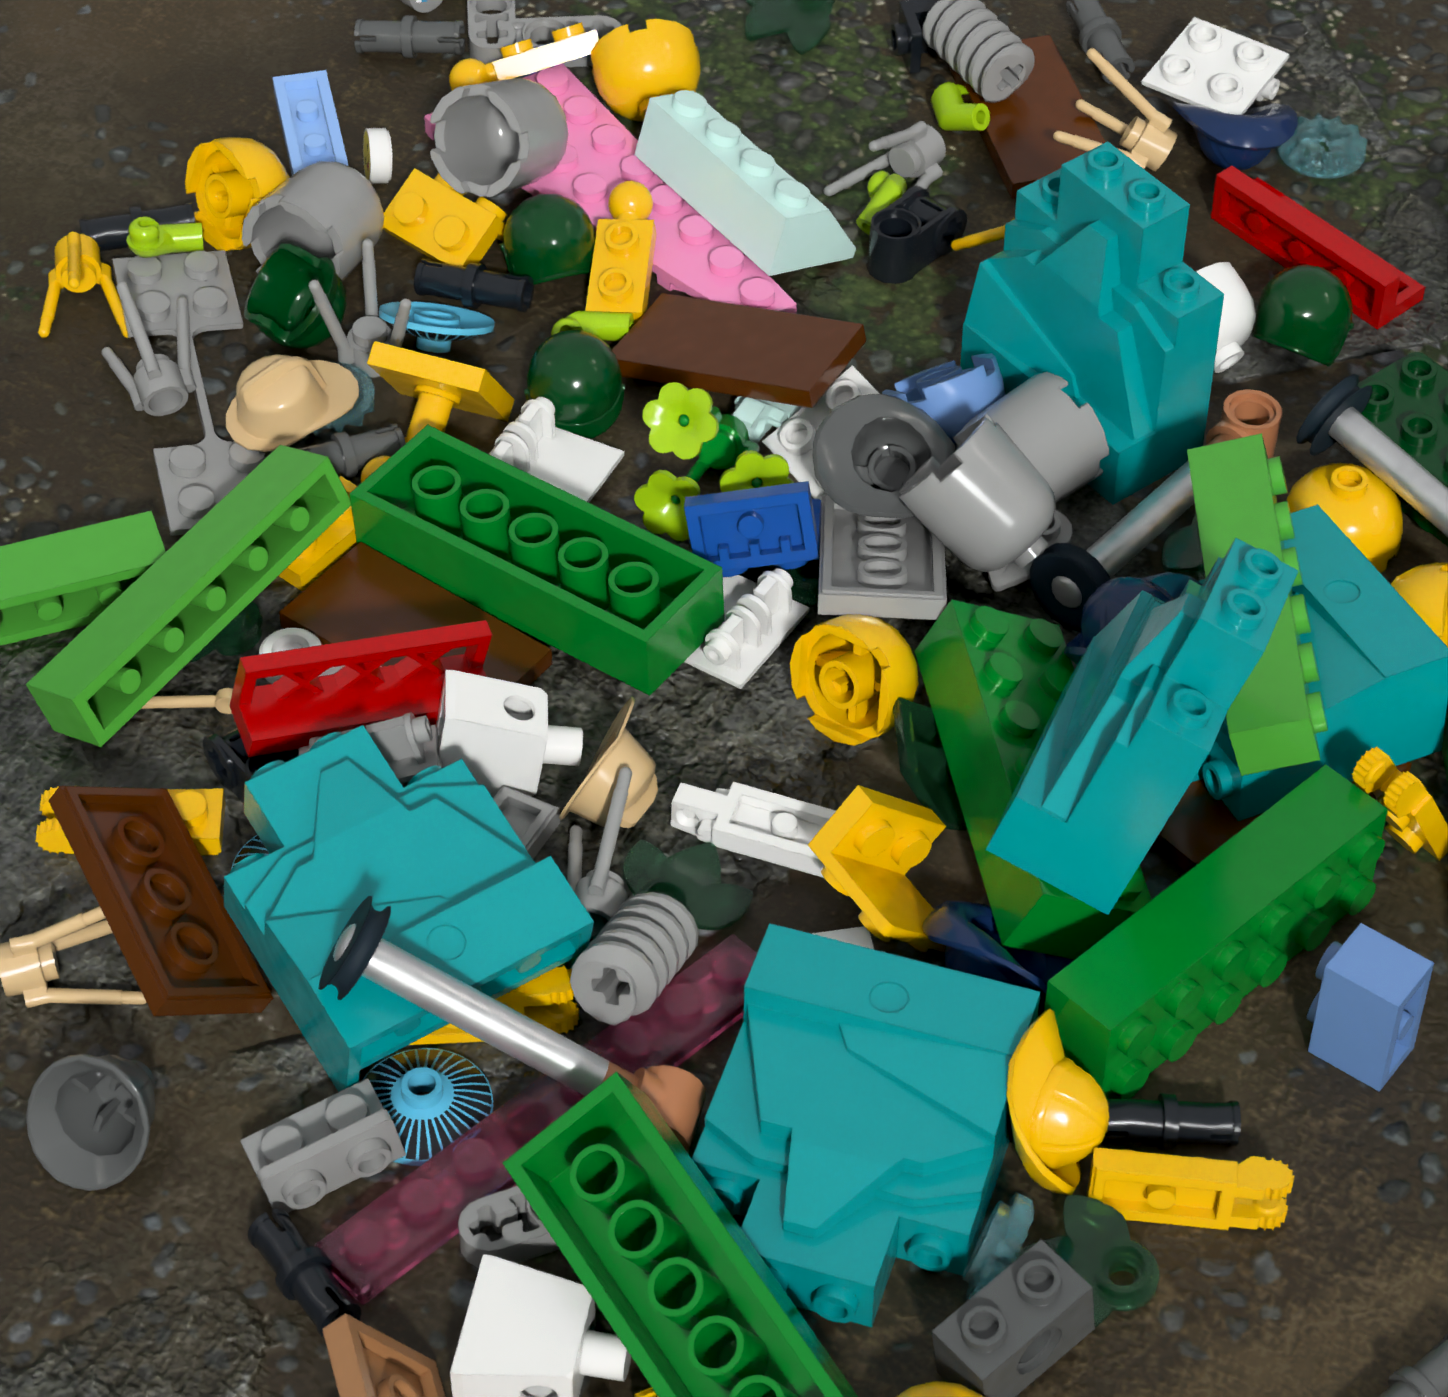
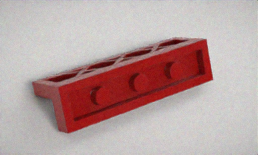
[1211,166,1425,330]
[229,620,492,757]

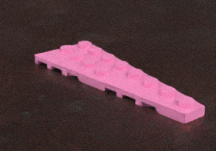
[424,63,797,314]

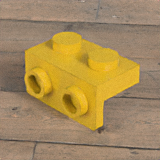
[383,168,507,267]

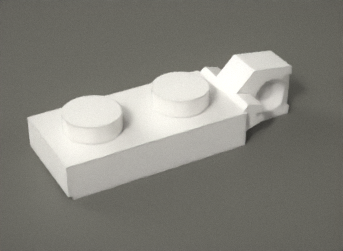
[671,782,836,878]

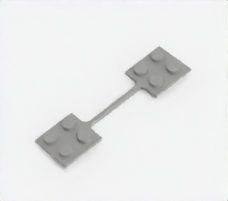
[112,250,273,536]

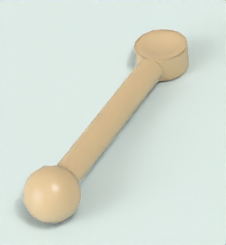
[141,688,233,714]

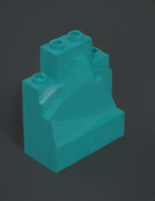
[960,141,1224,505]
[1191,504,1448,821]
[985,538,1299,915]
[224,725,594,1092]
[692,923,1040,1327]

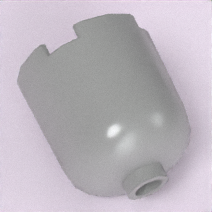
[430,78,569,197]
[242,161,384,281]
[955,372,1109,502]
[899,413,1056,572]

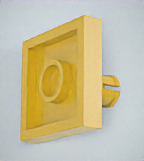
[367,341,515,443]

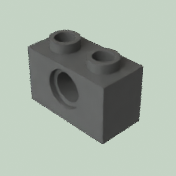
[931,1239,1095,1397]

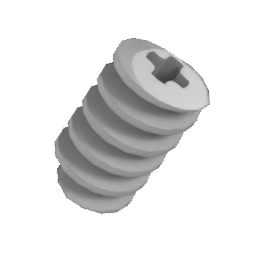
[923,0,1035,103]
[570,892,699,1026]

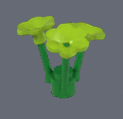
[634,382,794,541]

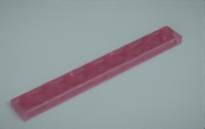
[315,934,757,1305]

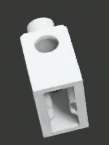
[436,670,583,798]
[450,1254,631,1397]

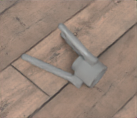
[823,121,946,197]
[309,239,411,378]
[101,281,196,416]
[567,767,671,939]

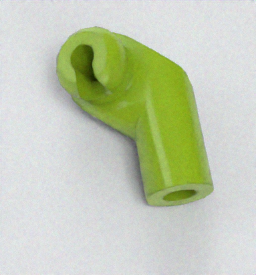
[931,82,990,131]
[856,171,907,236]
[126,217,204,258]
[551,311,634,341]

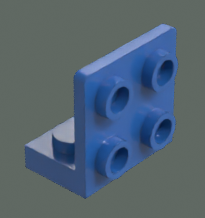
[684,481,822,577]

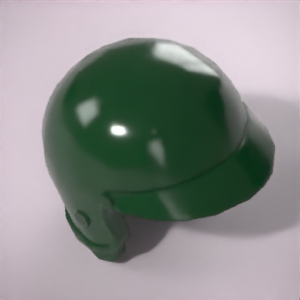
[500,194,595,285]
[244,243,347,349]
[1252,264,1355,367]
[524,330,625,439]

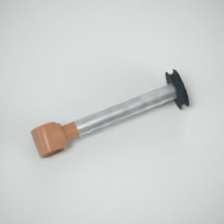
[1296,374,1448,537]
[1029,389,1282,631]
[319,896,707,1154]

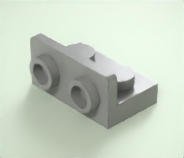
[240,1078,406,1213]

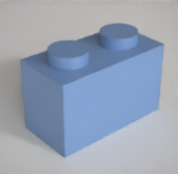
[1307,923,1434,1092]

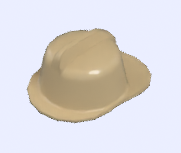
[226,354,359,452]
[559,697,658,828]

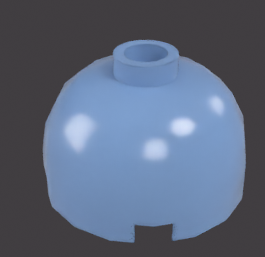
[882,353,1005,446]

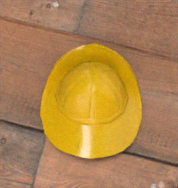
[1007,1008,1109,1196]

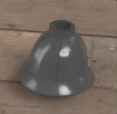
[26,1054,155,1191]

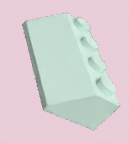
[634,90,856,276]

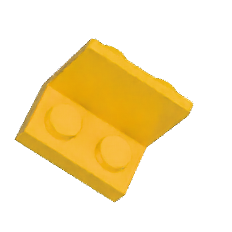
[808,785,946,952]

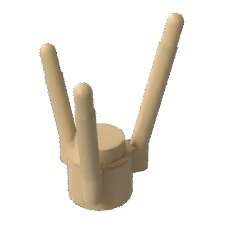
[1053,48,1177,172]
[0,906,147,1008]

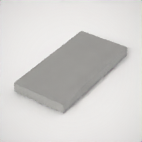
[818,494,947,620]

